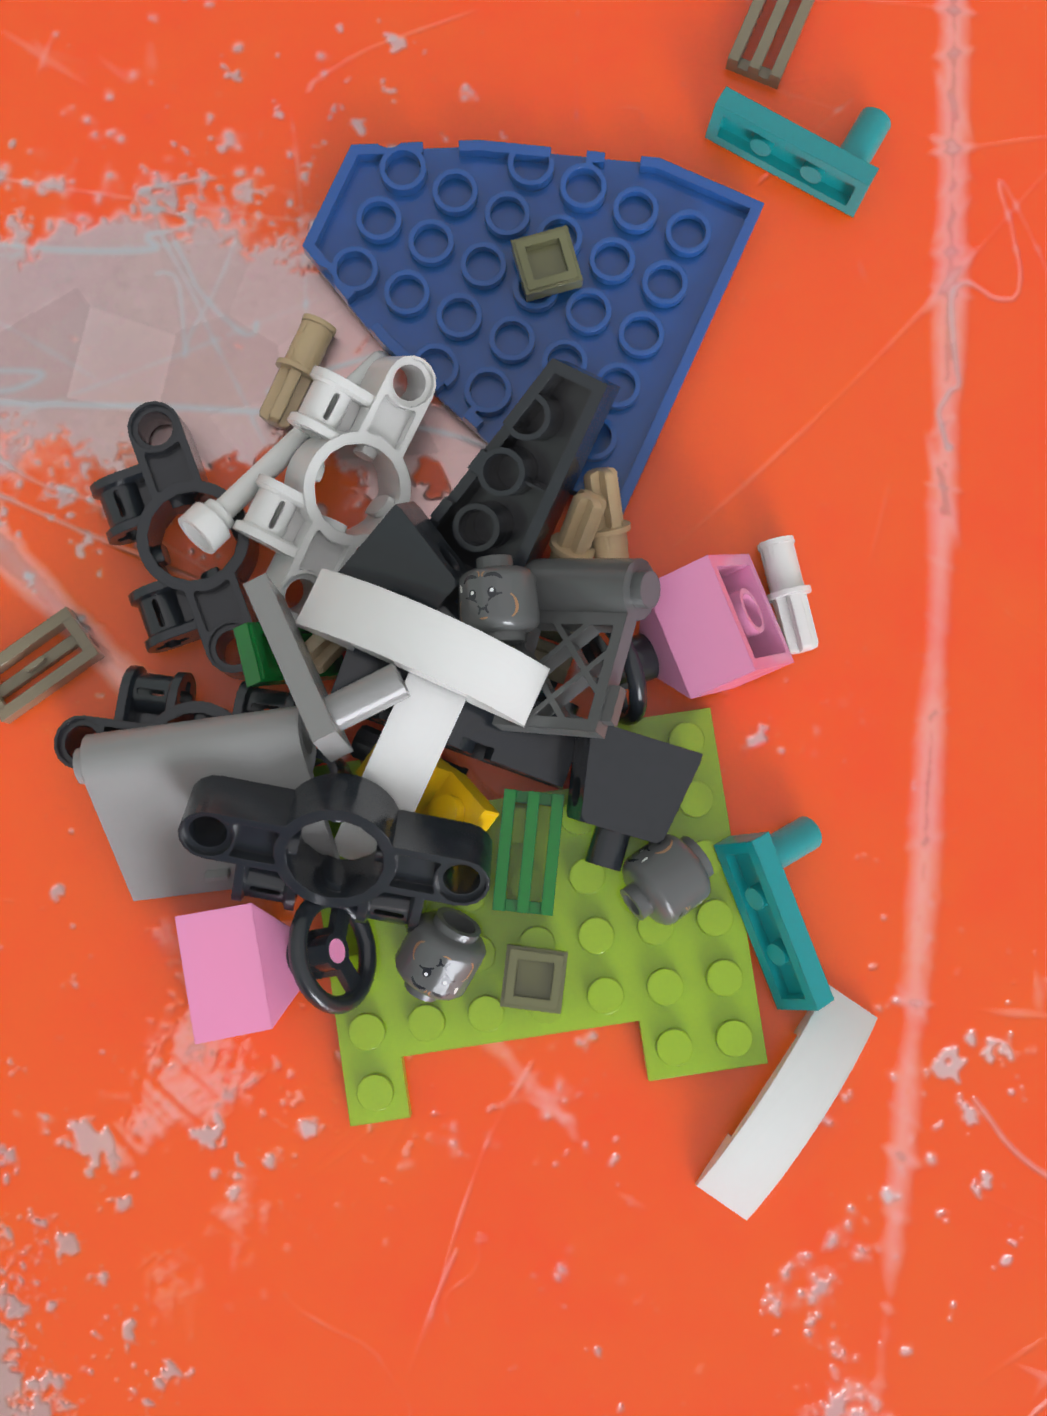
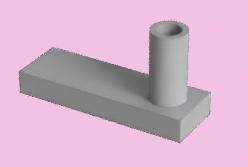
[243,573,411,762]

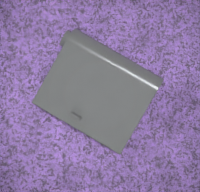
[73,706,340,901]

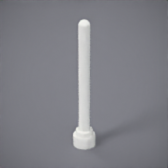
[178,351,389,554]

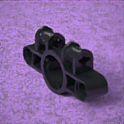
[90,401,259,680]
[54,665,352,774]
[178,773,492,932]

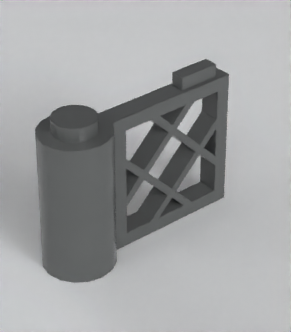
[492,558,660,739]

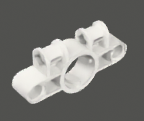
[232,355,436,622]

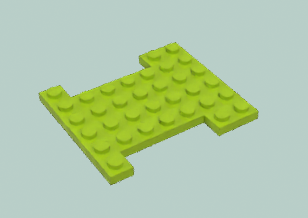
[313,708,768,1127]

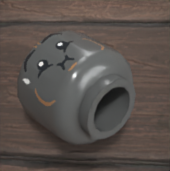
[457,554,540,646]
[620,834,714,925]
[395,907,486,1002]

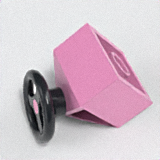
[581,554,794,726]
[175,900,377,1044]

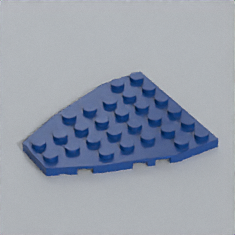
[302,140,764,515]

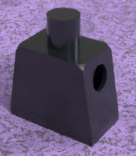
[338,501,469,620]
[566,726,703,871]

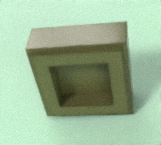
[511,225,583,302]
[500,944,568,1014]

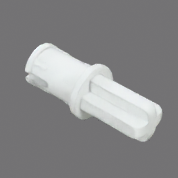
[757,535,819,654]

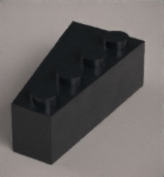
[430,358,620,571]
[331,648,585,790]

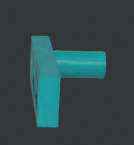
[705,86,891,217]
[713,816,834,1011]

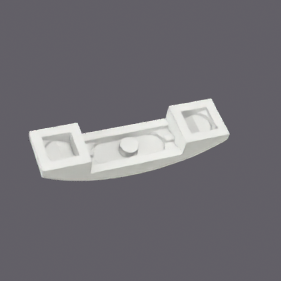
[295,568,550,727]
[334,672,466,860]
[695,985,878,1221]

